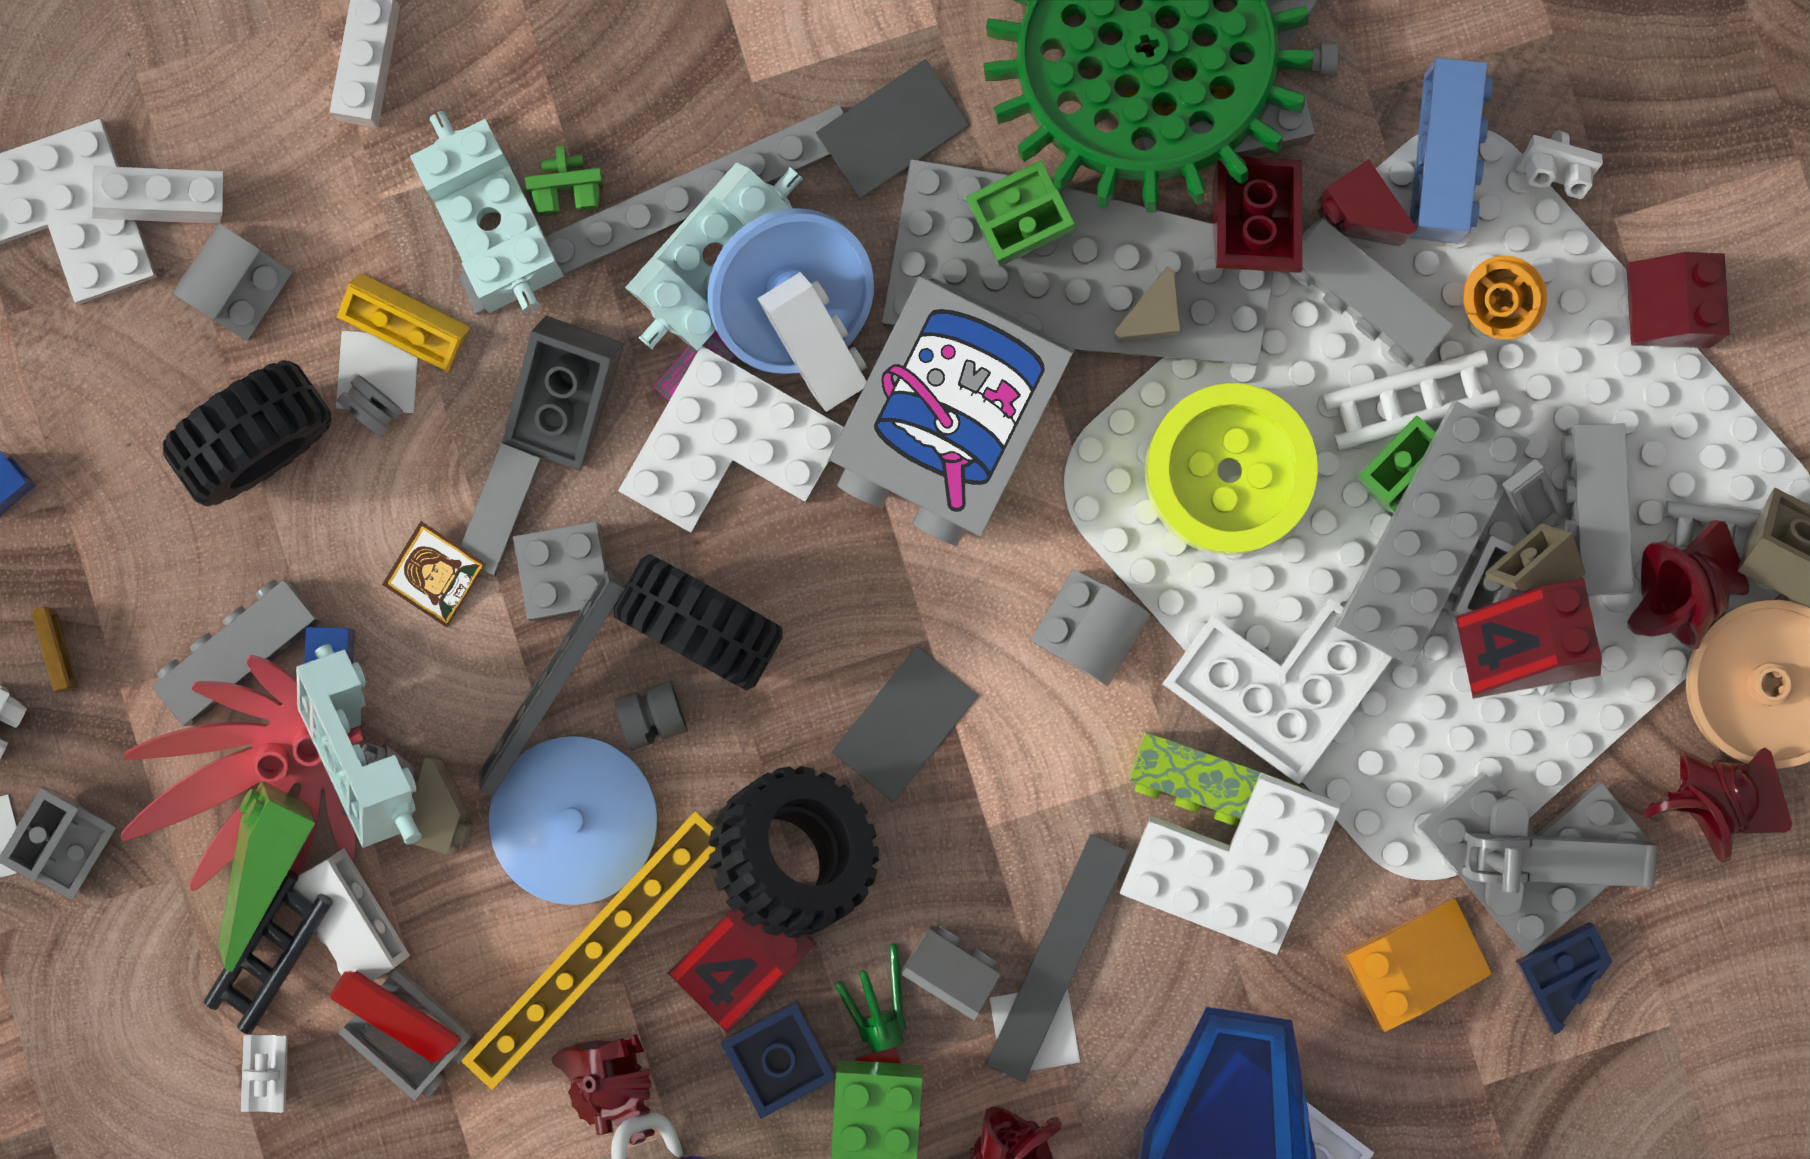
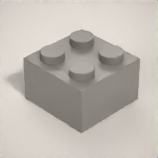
[513,522,615,622]

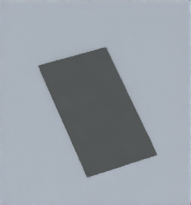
[816,59,969,199]
[832,646,978,802]

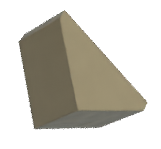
[1113,266,1180,343]

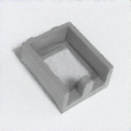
[338,965,475,1101]

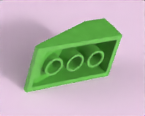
[217,781,315,972]

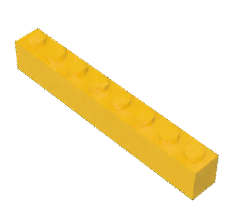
[461,810,716,1090]

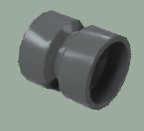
[614,681,688,751]

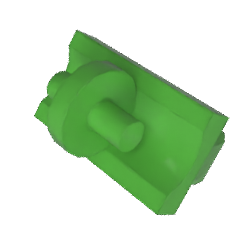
[525,145,605,216]

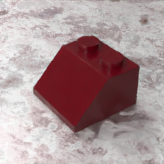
[1317,159,1417,246]
[1626,252,1730,348]

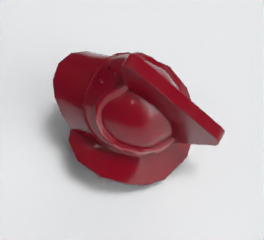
[1627,519,1750,649]
[1643,747,1792,863]
[951,1106,1062,1159]

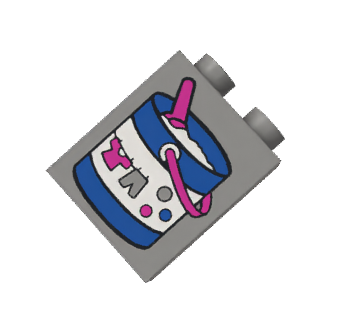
[828,274,1076,546]

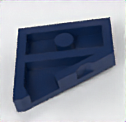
[1516,922,1612,1035]

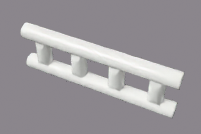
[1322,349,1500,451]

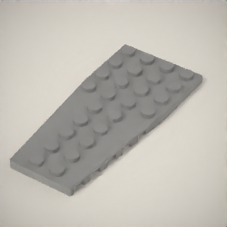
[882,159,1274,366]

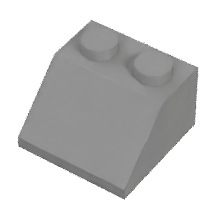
[901,925,1001,1020]

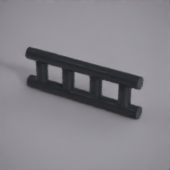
[204,869,333,1034]

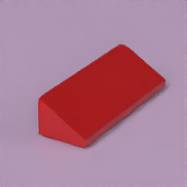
[330,970,460,1063]

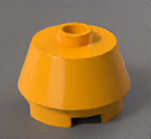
[1463,256,1547,340]

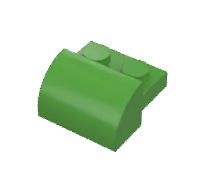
[965,160,1076,267]
[1358,415,1436,514]

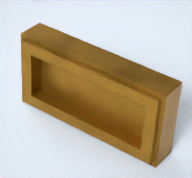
[30,606,78,692]

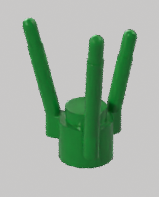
[835,943,907,1052]

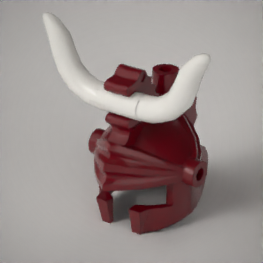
[551,1034,684,1159]

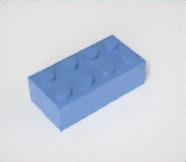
[1409,57,1493,244]

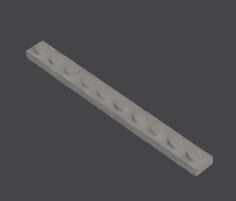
[459,104,844,315]

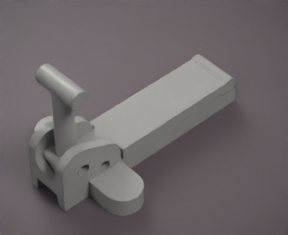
[1462,796,1658,917]

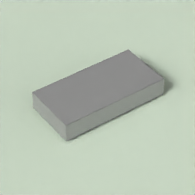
[1502,459,1566,535]

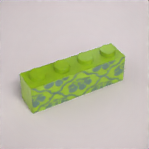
[1128,732,1307,827]

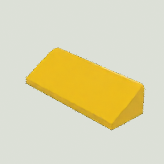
[337,273,470,373]

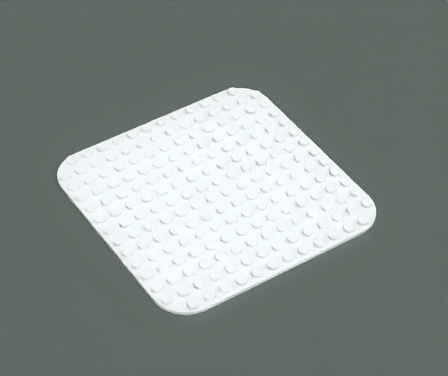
[1064,130,1810,880]

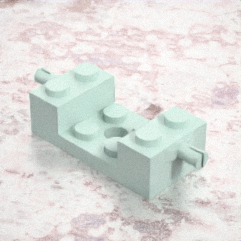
[410,111,564,313]
[625,162,803,351]
[296,644,422,848]

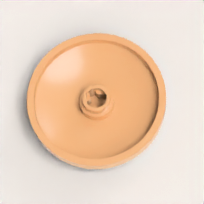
[1686,600,1810,769]

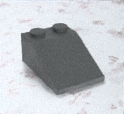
[502,316,624,471]

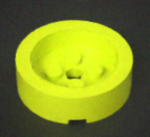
[1145,383,1318,555]

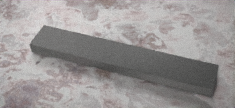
[478,568,625,796]
[986,834,1129,1082]

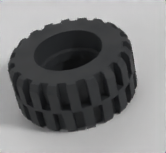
[163,360,331,507]
[614,554,783,691]
[709,766,879,938]

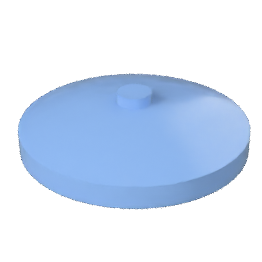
[708,208,874,374]
[489,736,658,905]

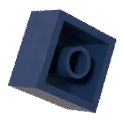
[721,1000,836,1119]

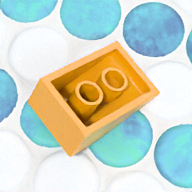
[1341,898,1492,1032]

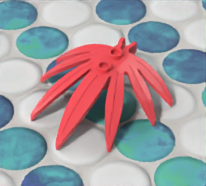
[121,655,363,891]

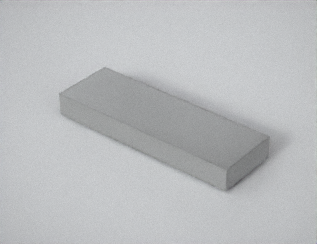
[461,443,541,576]

